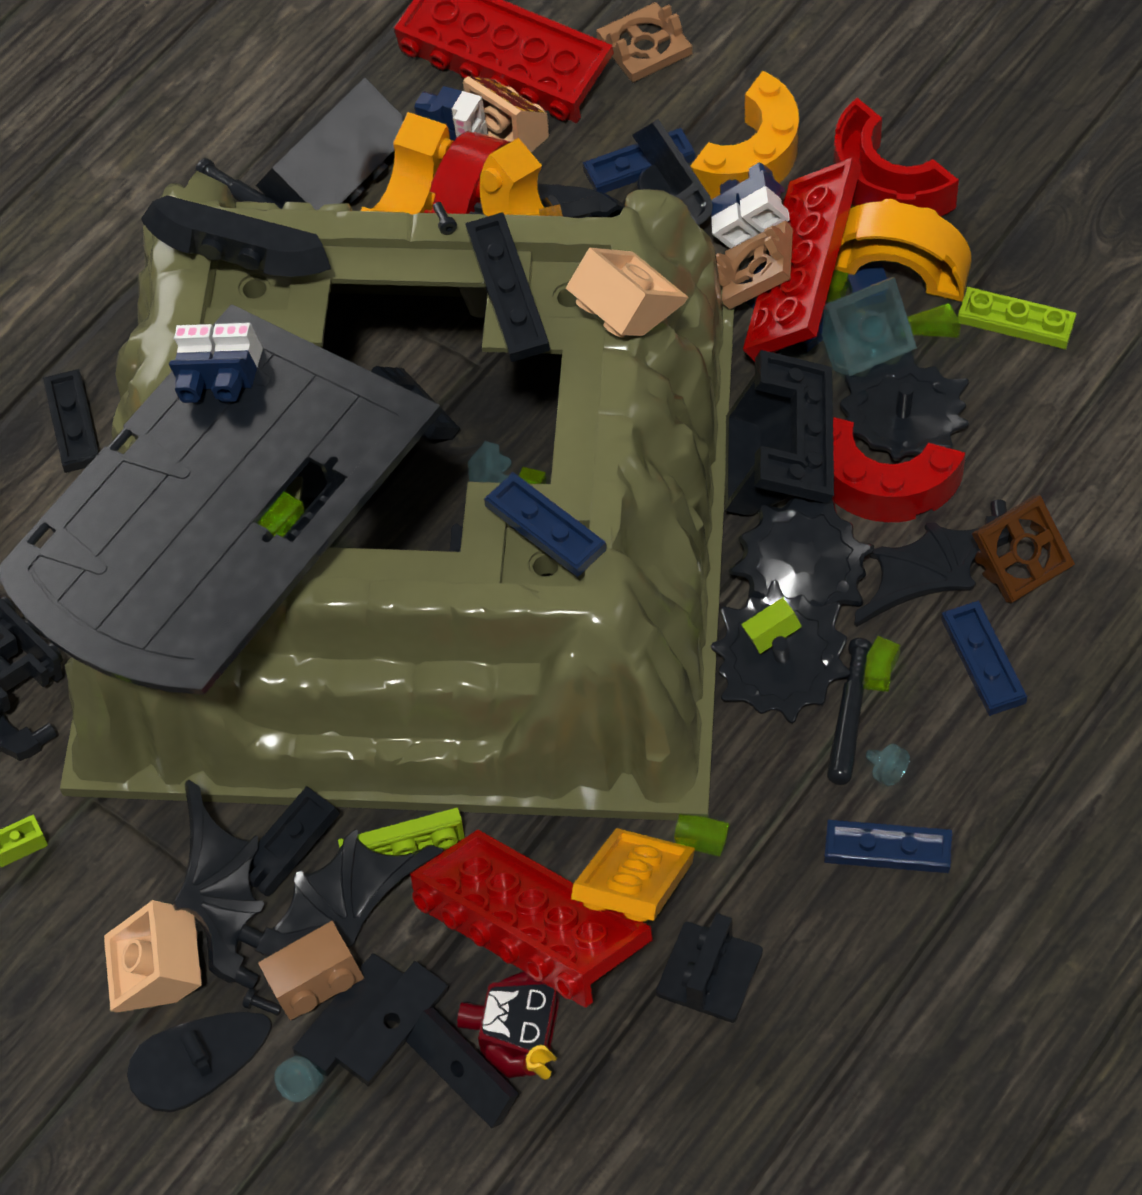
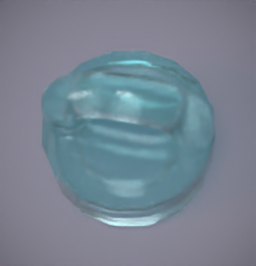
[865,743,910,786]
[275,1056,323,1102]

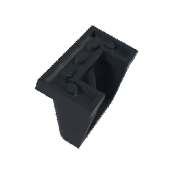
[725,350,834,515]

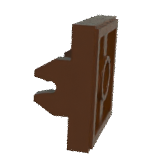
[972,495,1075,603]

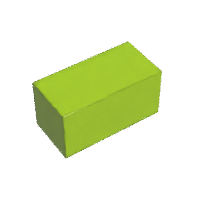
[741,597,802,654]
[0,814,48,867]

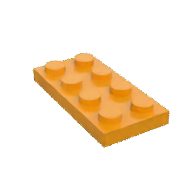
[571,828,695,921]

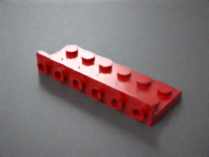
[394,0,614,123]
[743,157,861,361]
[410,830,652,1008]

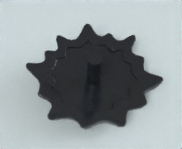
[840,350,969,461]
[729,496,874,606]
[710,580,850,723]

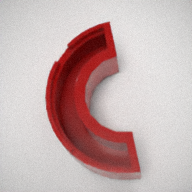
[833,98,959,217]
[424,131,510,214]
[833,417,966,522]

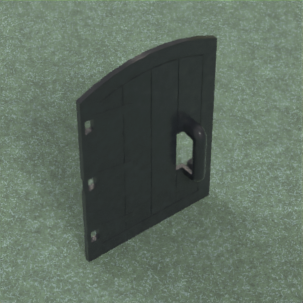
[0,304,443,695]

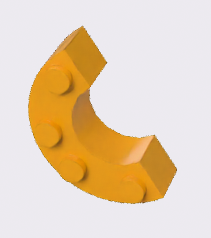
[690,71,799,200]
[361,112,454,214]
[480,137,544,216]
[834,199,972,302]

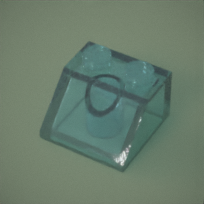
[822,277,917,376]

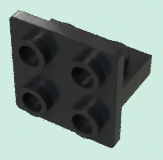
[656,913,763,1023]

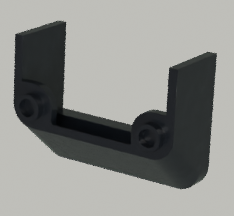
[541,119,713,225]

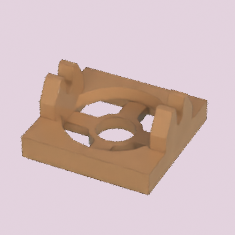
[597,2,692,83]
[716,220,793,309]

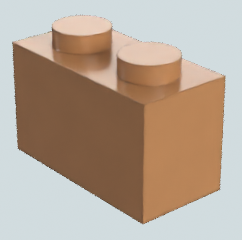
[258,921,364,1021]

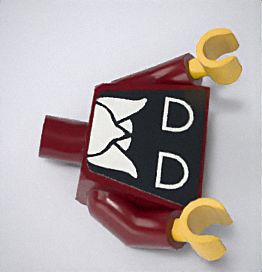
[457,971,560,1080]

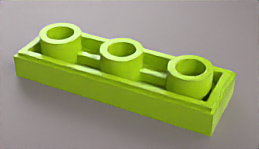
[957,287,1077,349]
[338,807,465,855]

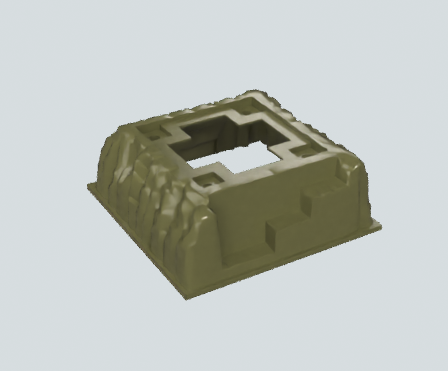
[60,171,735,822]

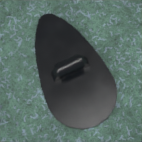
[127,1012,272,1112]

